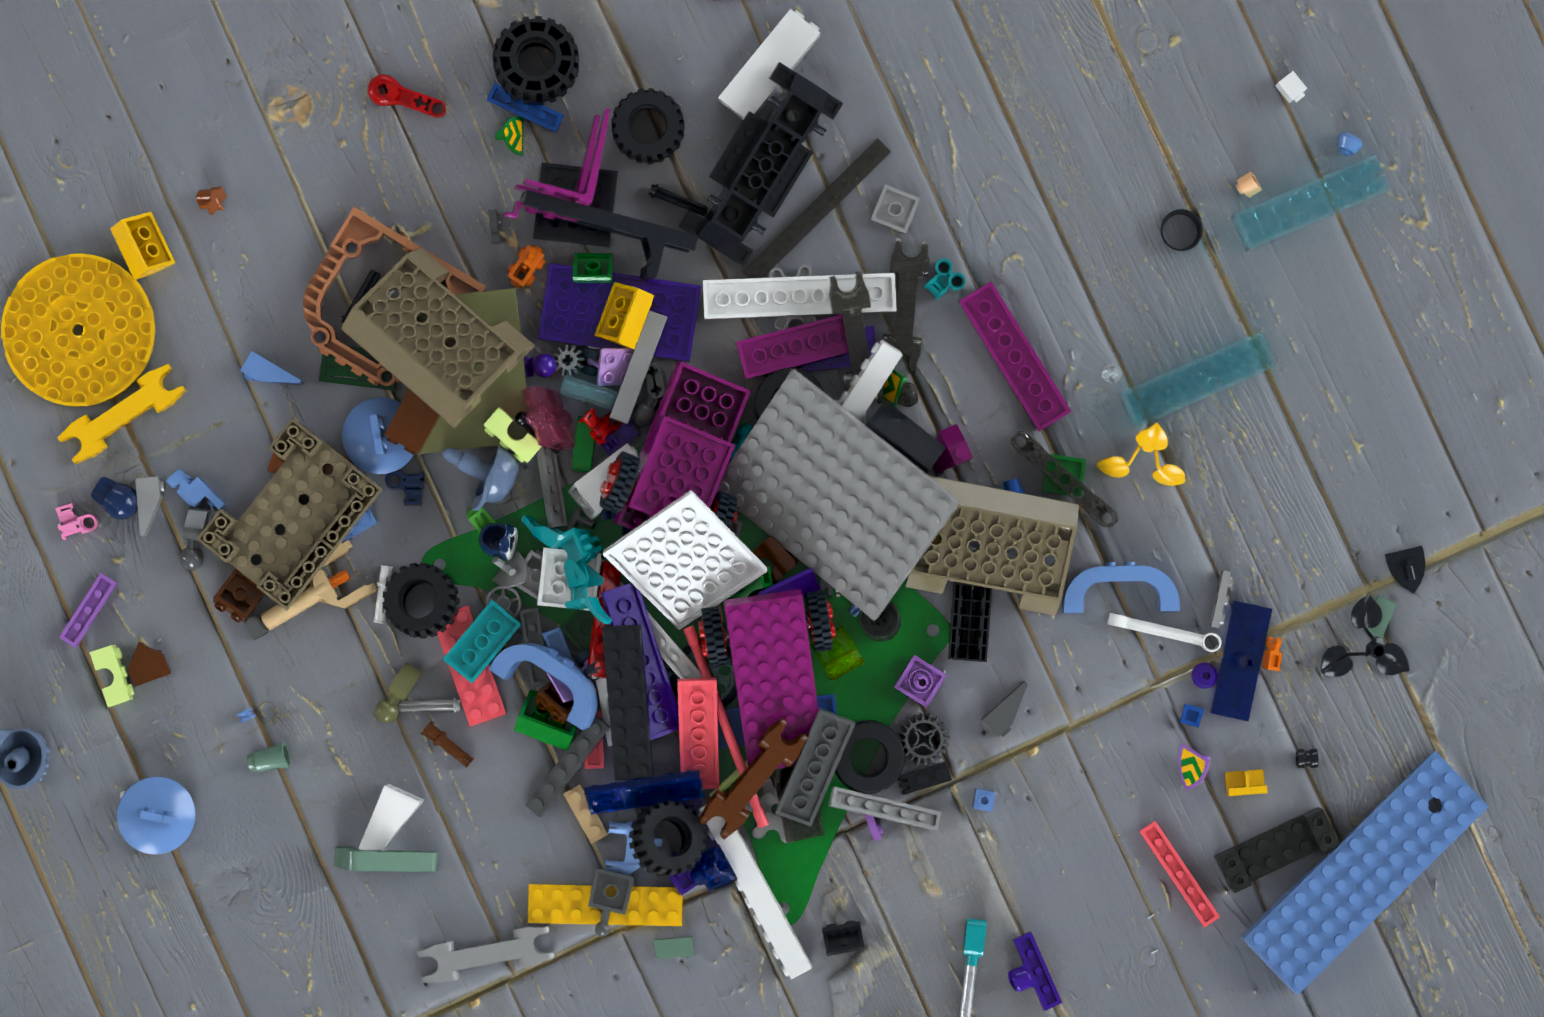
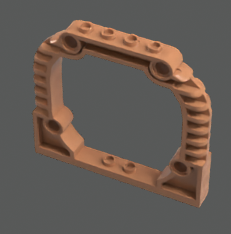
[303,207,487,387]

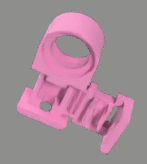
[55,503,99,540]

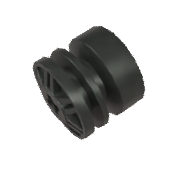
[859,601,901,641]

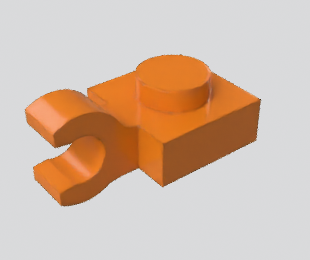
[1262,637,1282,672]

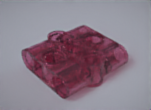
[522,386,576,451]

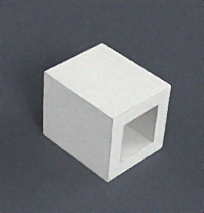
[1275,71,1307,103]

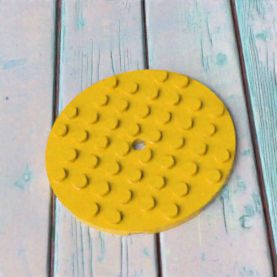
[1,253,156,407]

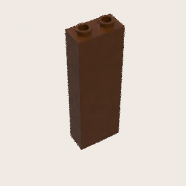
[384,339,456,455]

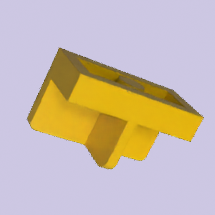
[1225,769,1268,796]

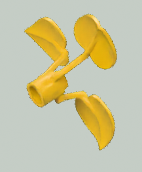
[1096,422,1186,486]

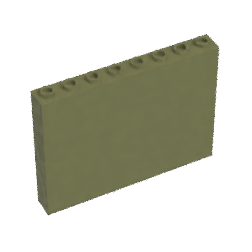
[406,288,531,454]

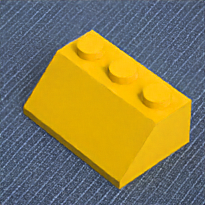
[110,212,176,280]
[594,282,654,349]

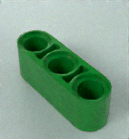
[572,416,595,473]

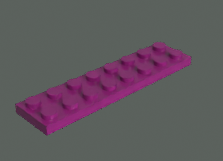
[959,281,1072,432]

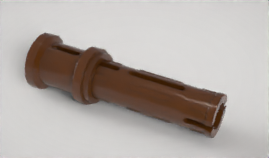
[420,721,474,768]

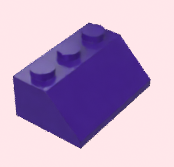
[758,568,820,597]

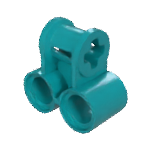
[924,258,966,301]

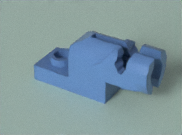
[166,469,227,510]

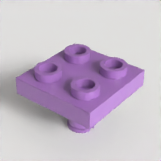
[894,654,947,707]

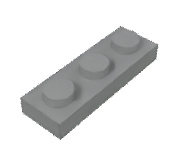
[1209,570,1233,628]

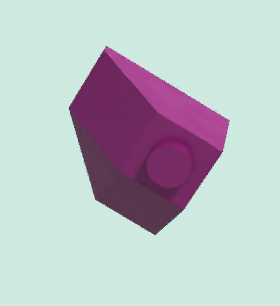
[933,424,973,474]

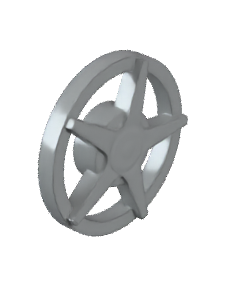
[485,586,522,618]

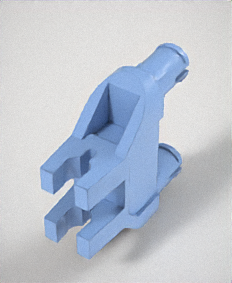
[605,820,663,875]

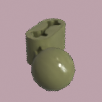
[375,662,423,723]

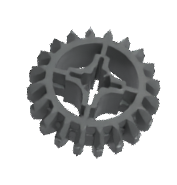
[898,713,950,765]

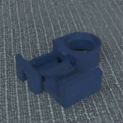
[385,471,424,506]

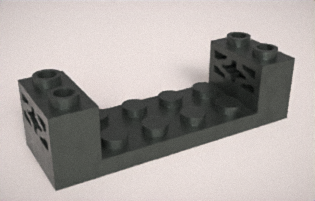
[1214,807,1340,893]

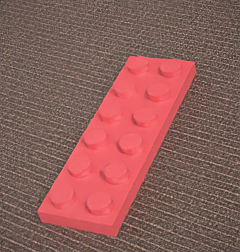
[437,605,507,727]
[677,678,719,790]

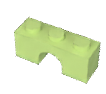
[484,406,543,463]
[90,645,134,707]

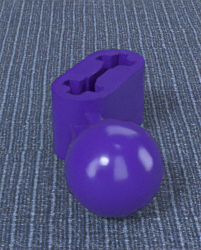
[524,353,557,378]

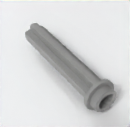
[399,697,461,713]

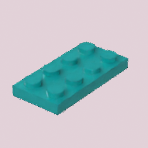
[442,600,521,684]

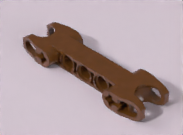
[699,717,808,840]

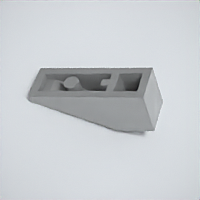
[135,476,166,536]

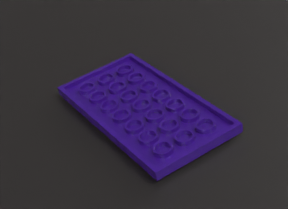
[538,263,701,362]

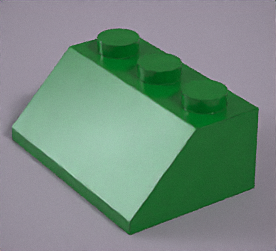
[514,690,577,751]

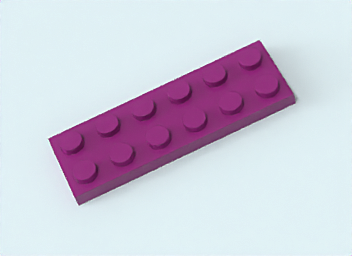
[736,313,857,379]

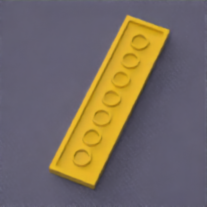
[528,884,683,926]

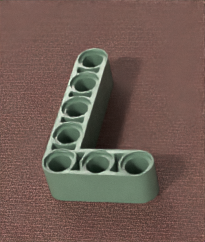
[334,846,438,872]

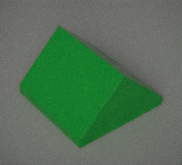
[573,253,613,283]

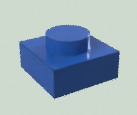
[1179,704,1204,728]

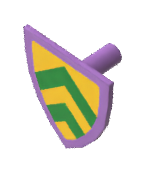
[1178,743,1211,790]

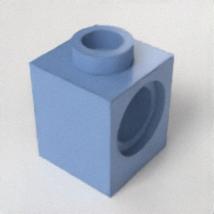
[972,788,995,812]

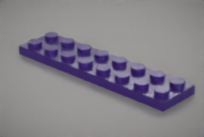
[600,583,679,740]

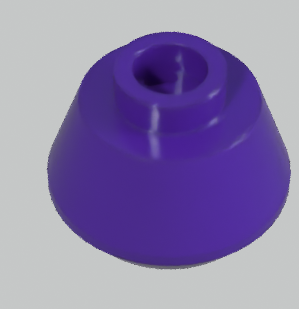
[1191,662,1218,689]

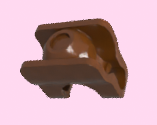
[752,536,799,585]

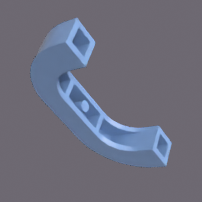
[1062,562,1180,613]
[489,643,597,730]

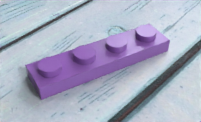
[59,573,118,648]

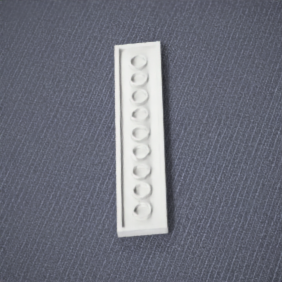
[703,273,897,319]

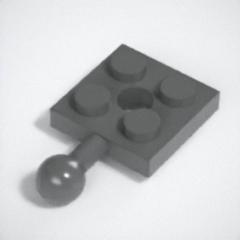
[588,868,635,937]

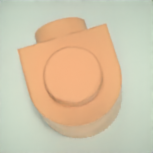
[1236,172,1262,198]

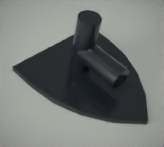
[1385,546,1425,593]

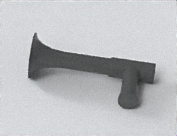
[563,507,596,550]

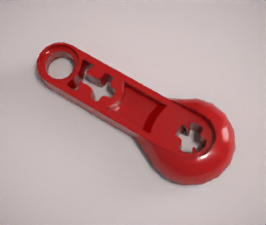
[367,74,447,118]

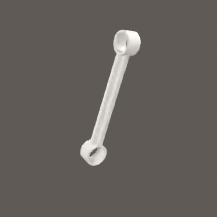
[1107,613,1221,652]

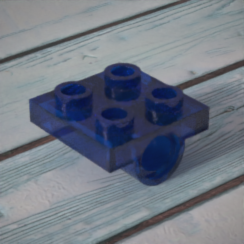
[691,844,737,892]

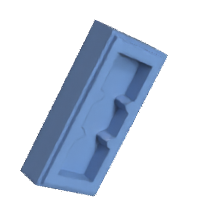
[542,626,574,662]

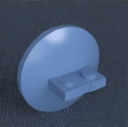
[342,398,416,474]
[117,777,195,854]

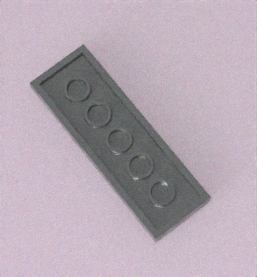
[775,708,856,827]

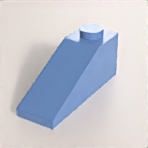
[240,351,304,385]

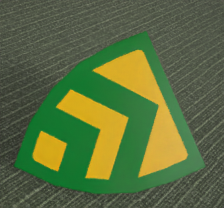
[495,116,524,156]
[878,369,908,407]

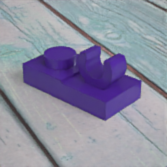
[601,420,640,456]

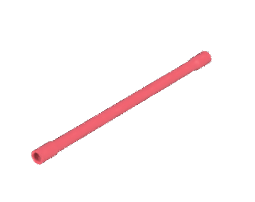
[683,625,769,828]

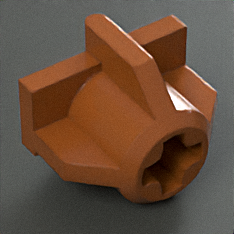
[196,186,227,215]

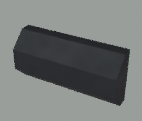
[948,582,992,662]

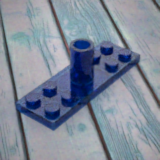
[1210,601,1272,722]
[584,770,705,815]

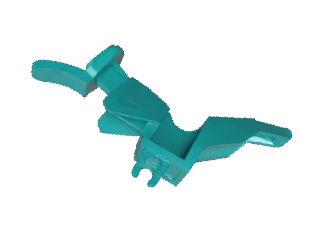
[521,515,612,624]

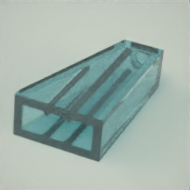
[560,375,619,411]

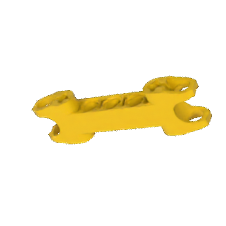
[57,364,187,464]

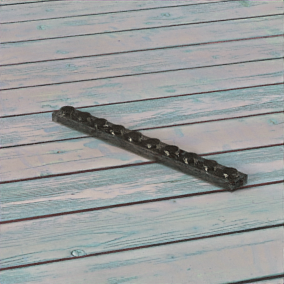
[742,138,891,279]

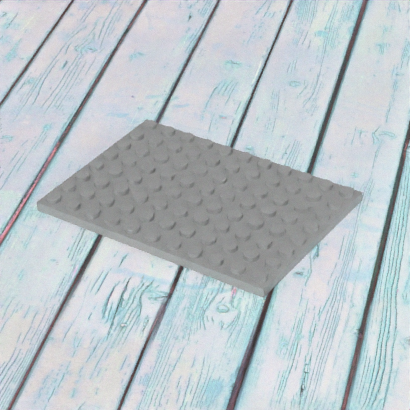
[717,369,960,621]

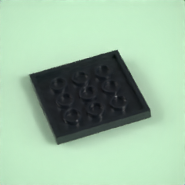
[533,163,618,248]

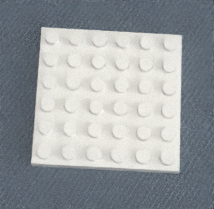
[603,490,767,630]

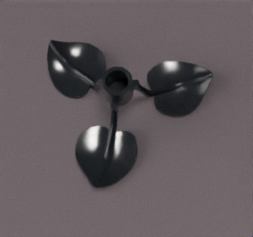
[1321,595,1410,677]

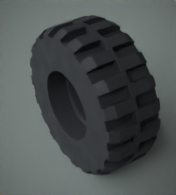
[493,16,579,105]

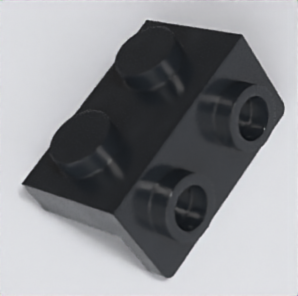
[822,920,865,956]

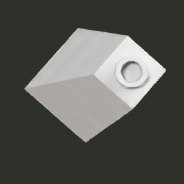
[568,443,638,521]
[358,784,424,850]

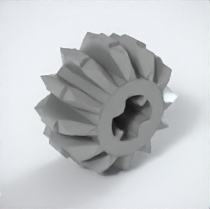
[553,345,585,377]

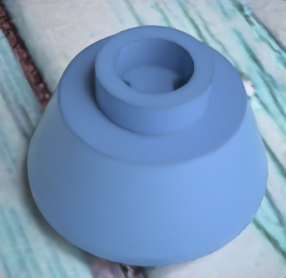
[1337,132,1362,156]

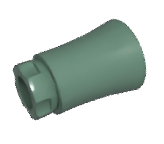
[247,742,291,773]

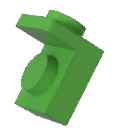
[465,506,496,533]

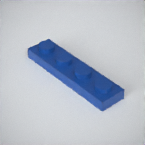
[487,83,564,133]

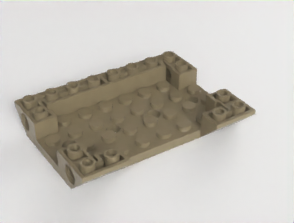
[341,248,534,428]
[196,418,383,611]
[905,475,1079,616]

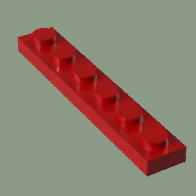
[587,561,621,679]

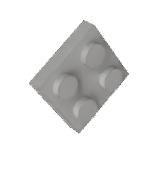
[871,184,921,235]

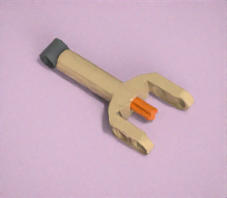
[244,540,378,640]

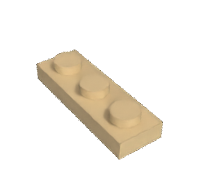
[563,784,608,844]

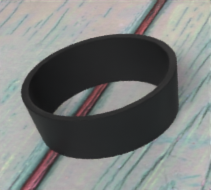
[1161,209,1203,251]

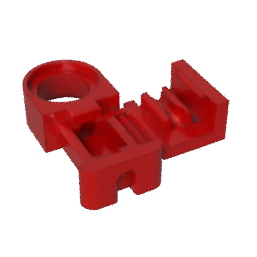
[578,408,621,445]

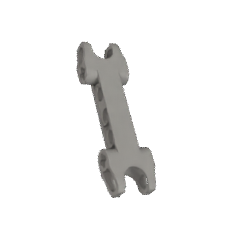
[417,925,555,983]

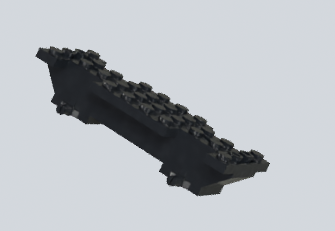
[679,62,843,267]

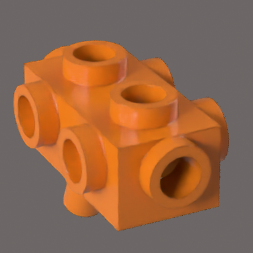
[507,244,546,289]

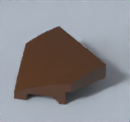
[127,642,171,687]

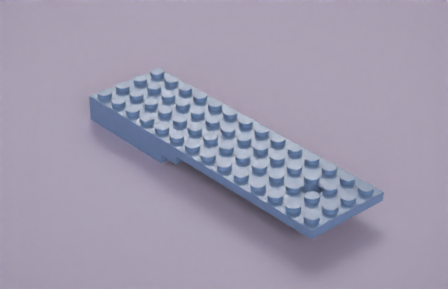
[1240,751,1489,995]

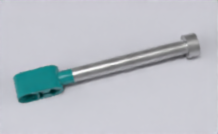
[959,918,987,1017]

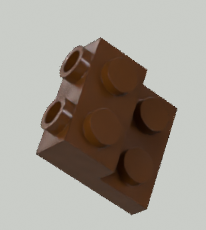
[213,568,265,623]
[535,681,574,724]

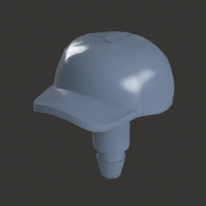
[442,446,519,511]
[0,728,50,789]

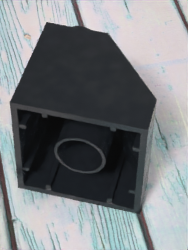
[865,400,946,474]

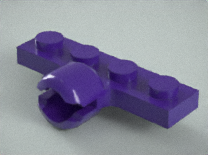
[1008,932,1062,1011]

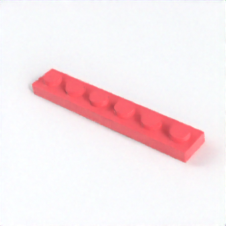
[1139,820,1220,928]

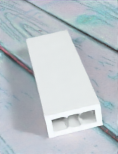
[718,9,820,120]

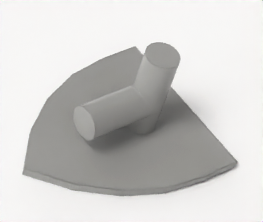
[492,550,527,587]

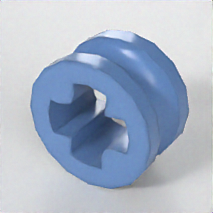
[237,707,256,723]

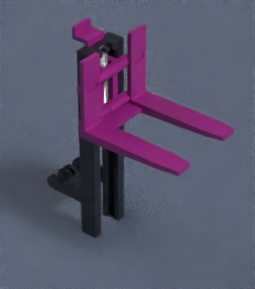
[504,108,698,281]

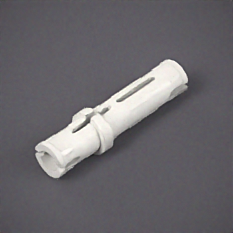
[373,565,393,624]

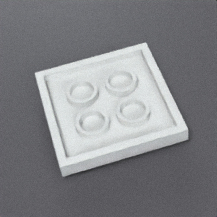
[537,547,601,611]

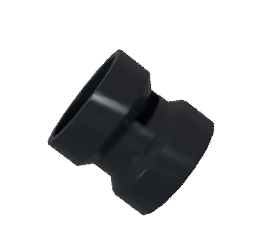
[1296,749,1318,768]

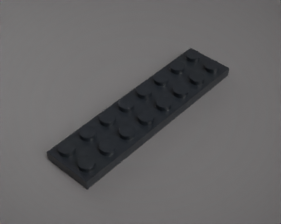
[602,624,654,781]

